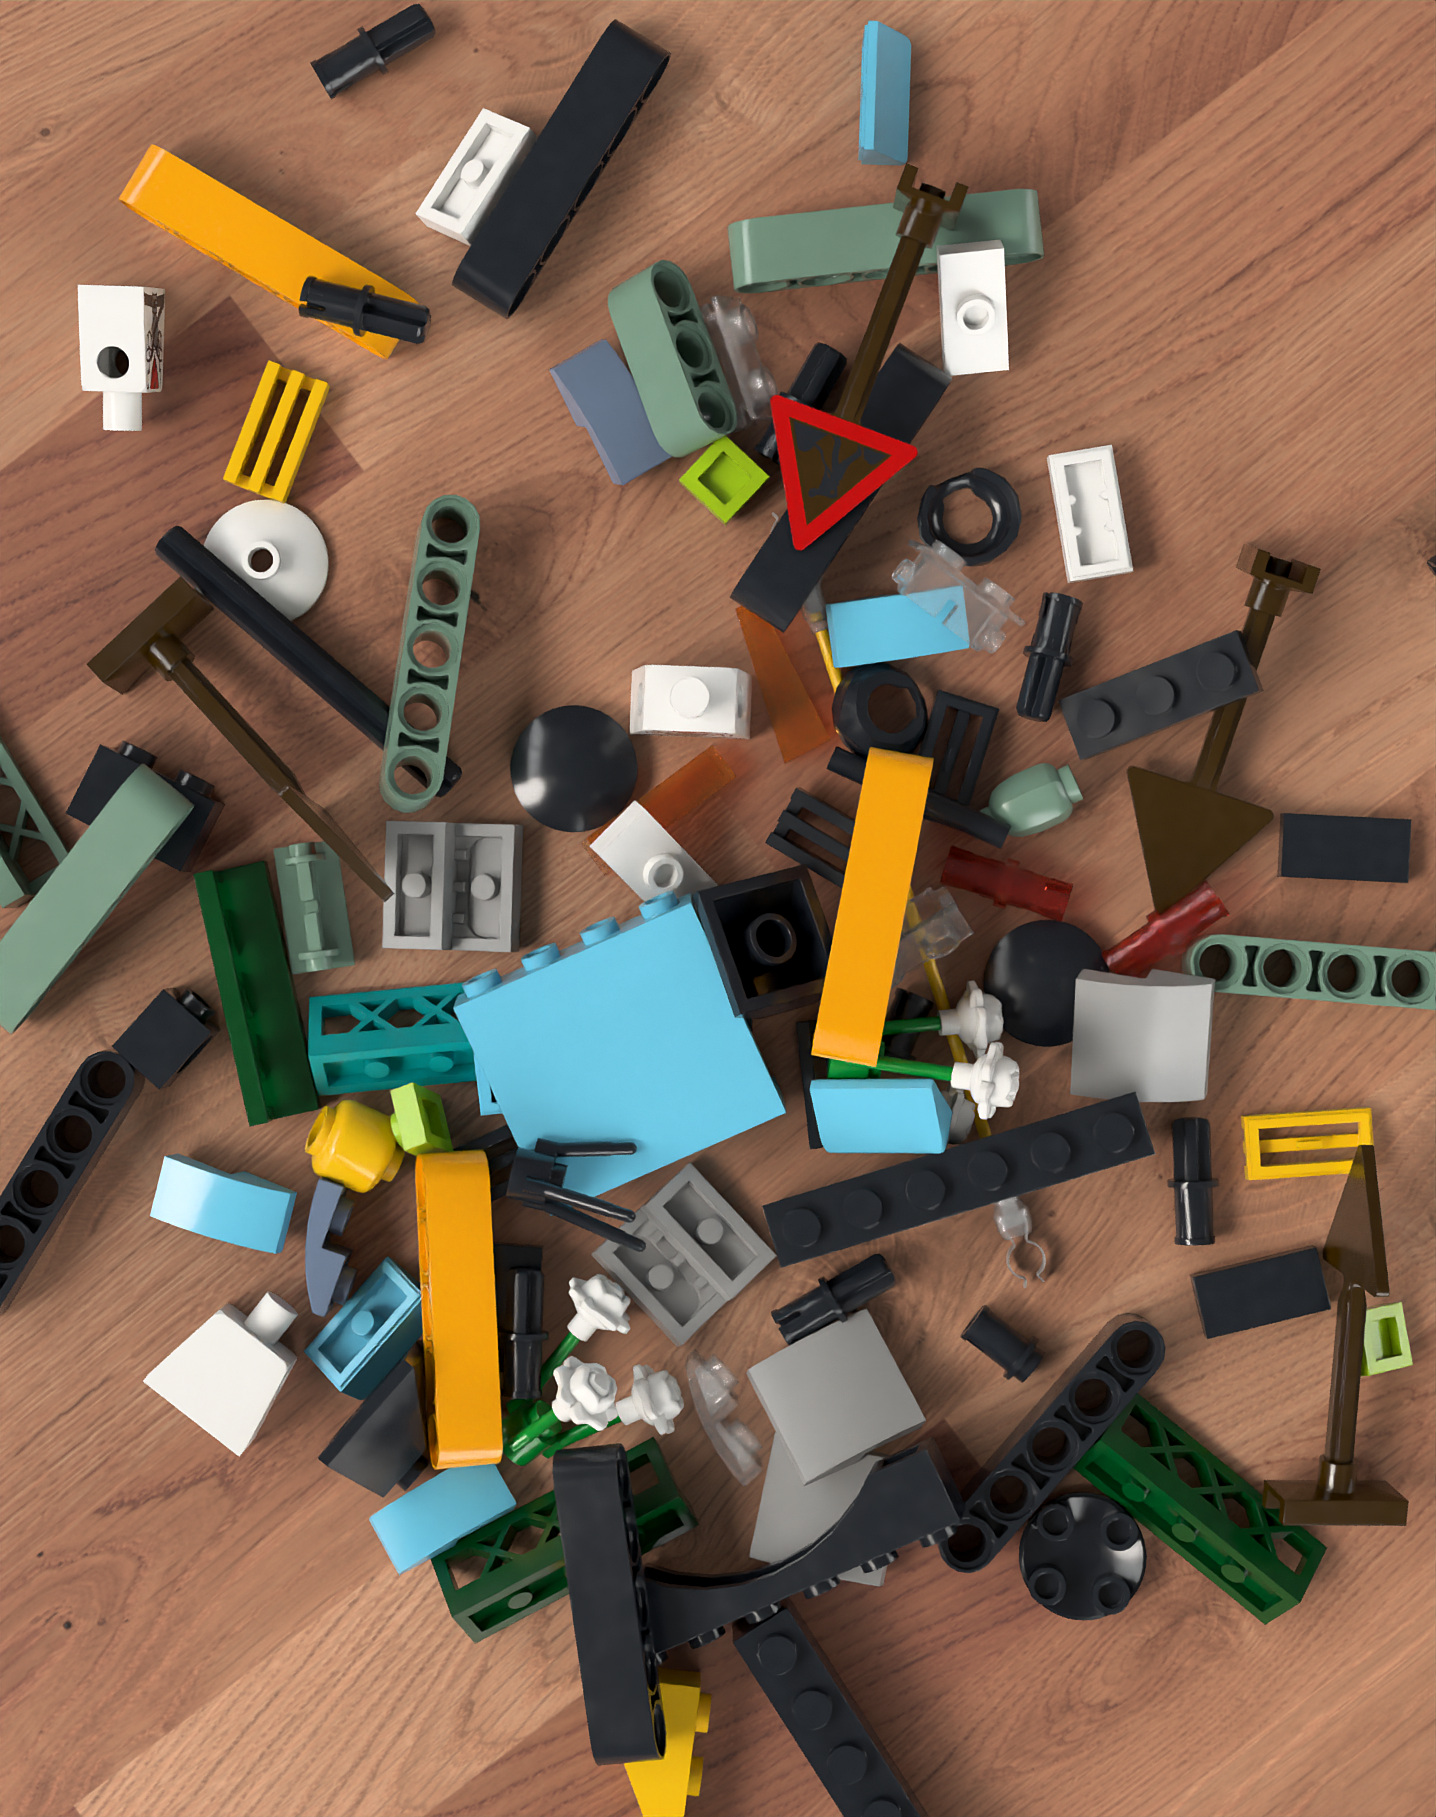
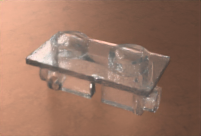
[699,295,778,434]
[892,539,1025,654]
[891,885,974,989]

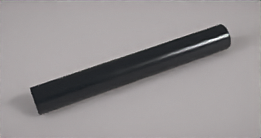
[826,746,1011,849]

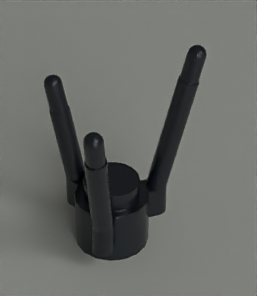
[506,1138,646,1252]

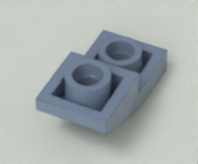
[549,339,672,485]
[305,1177,358,1317]

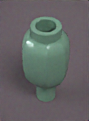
[975,763,1084,840]

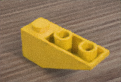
[624,1667,712,1817]

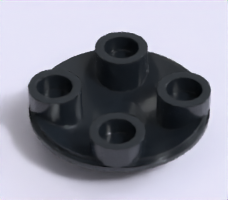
[510,705,638,832]
[983,920,1110,1047]
[1019,1492,1147,1621]

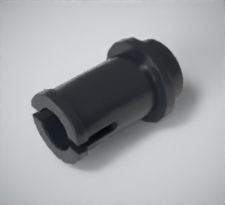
[881,987,935,1061]
[960,1305,1045,1383]

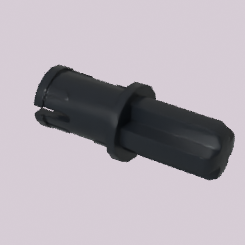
[310,4,436,100]
[299,275,431,344]
[754,342,847,465]
[1016,592,1083,722]
[1167,1117,1219,1246]
[771,1254,897,1346]
[498,1268,549,1399]

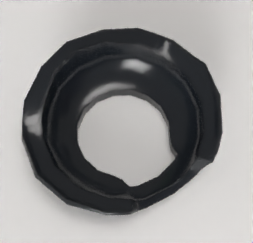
[917,467,1022,567]
[832,662,928,759]

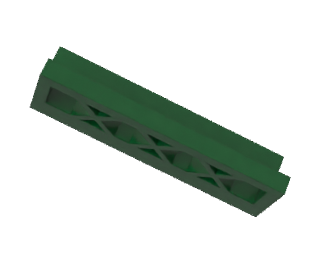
[193,861,322,1127]
[1073,1393,1327,1625]
[431,1437,700,1644]

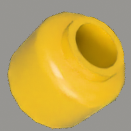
[305,1100,405,1193]

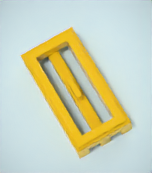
[223,360,330,504]
[1241,1107,1374,1180]

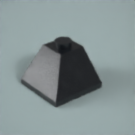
[692,864,833,1019]
[318,1342,430,1498]

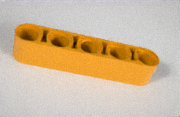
[118,144,419,360]
[811,747,934,1067]
[415,1149,503,1470]

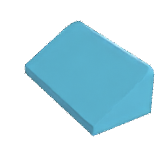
[858,21,911,166]
[810,1079,953,1154]
[304,1256,423,1400]

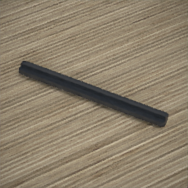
[155,526,462,798]

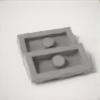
[382,821,523,952]
[1070,969,1215,1102]
[591,1163,777,1347]
[746,1308,926,1486]
[749,1432,890,1586]

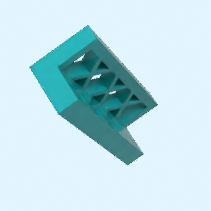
[308,982,477,1096]

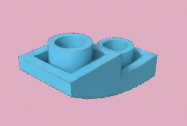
[825,585,969,668]
[150,1153,297,1254]
[369,1464,517,1576]

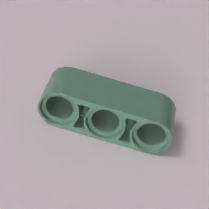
[608,260,737,458]

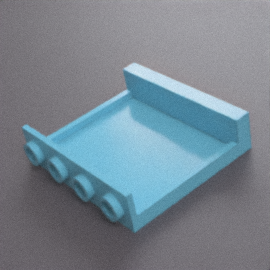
[453,891,786,1216]

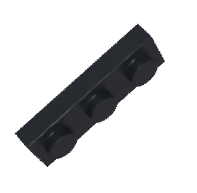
[1058,630,1264,760]

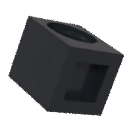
[112,987,221,1089]

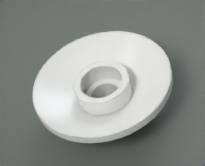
[204,500,329,621]

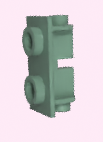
[273,841,355,974]

